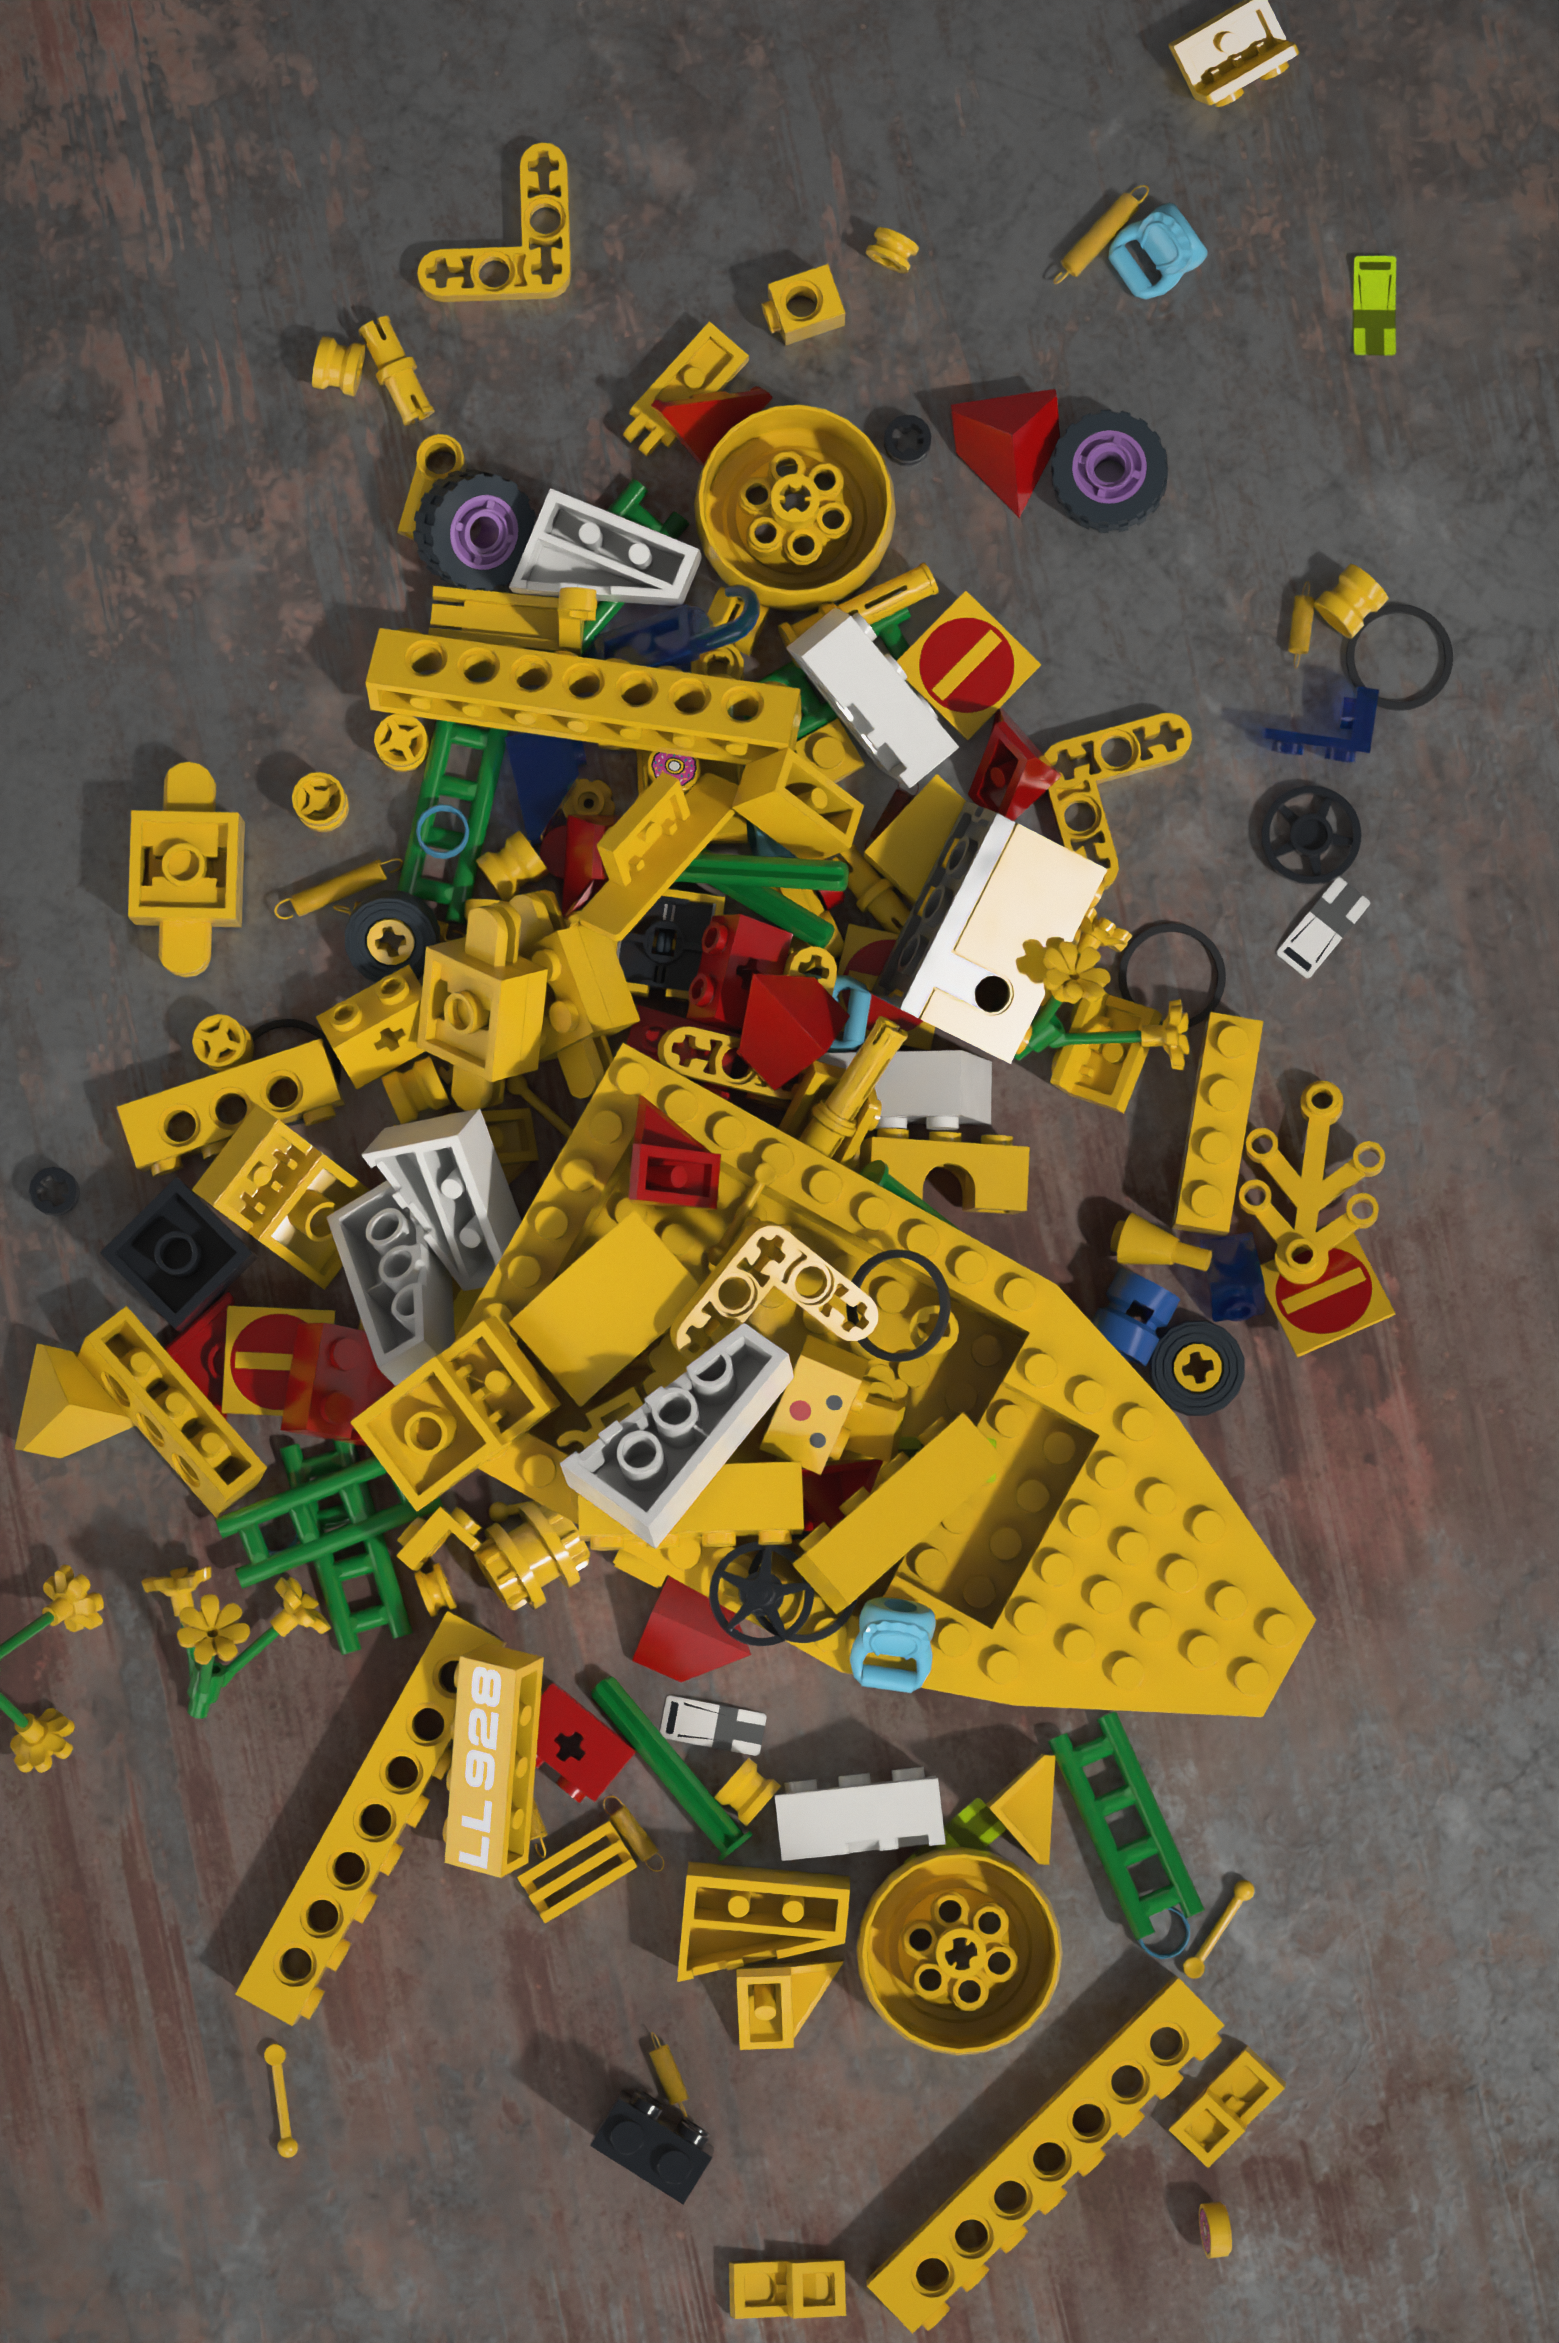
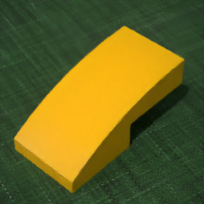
[1169,2045,1286,2168]
[729,2259,846,2319]

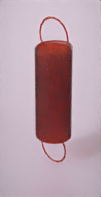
[865,782,919,850]

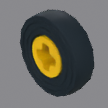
[345,890,440,983]
[1149,1321,1245,1416]

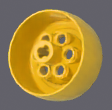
[694,405,896,612]
[856,1847,1063,2056]

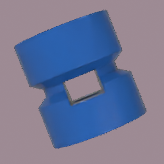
[1091,1267,1180,1367]

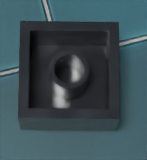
[100,1177,258,1332]

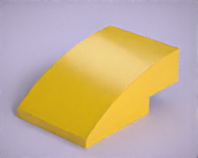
[864,774,966,906]
[192,1104,370,1290]
[508,1209,701,1408]
[350,1316,561,1511]

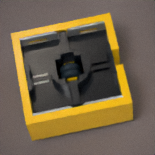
[611,889,726,1004]

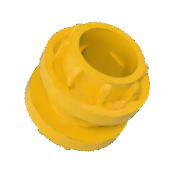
[474,1501,591,1611]

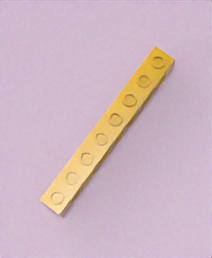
[365,628,802,765]
[235,1611,507,2026]
[866,1975,1225,2334]

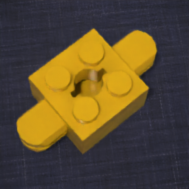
[128,762,245,978]
[509,889,640,1099]
[417,902,548,1111]

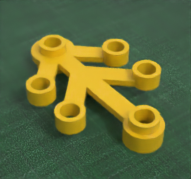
[1239,1081,1385,1284]

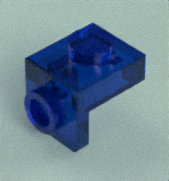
[1200,1232,1265,1322]

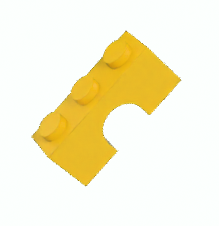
[859,1128,1030,1215]

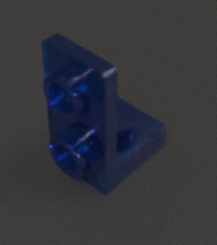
[1261,687,1379,763]

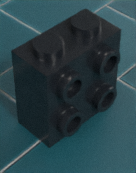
[590,2088,714,2205]

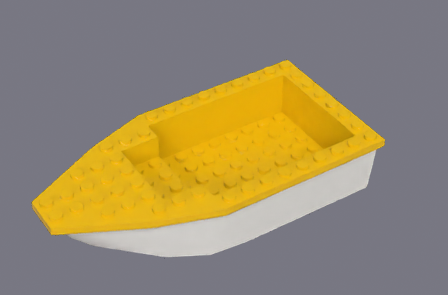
[453,1043,1316,1717]

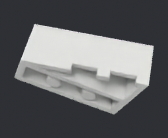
[509,488,702,606]
[786,607,959,788]
[818,1050,992,1130]
[361,1109,522,1291]
[774,1767,946,1861]

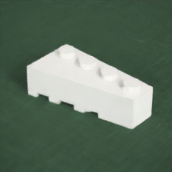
[327,1180,455,1386]
[560,1323,794,1549]

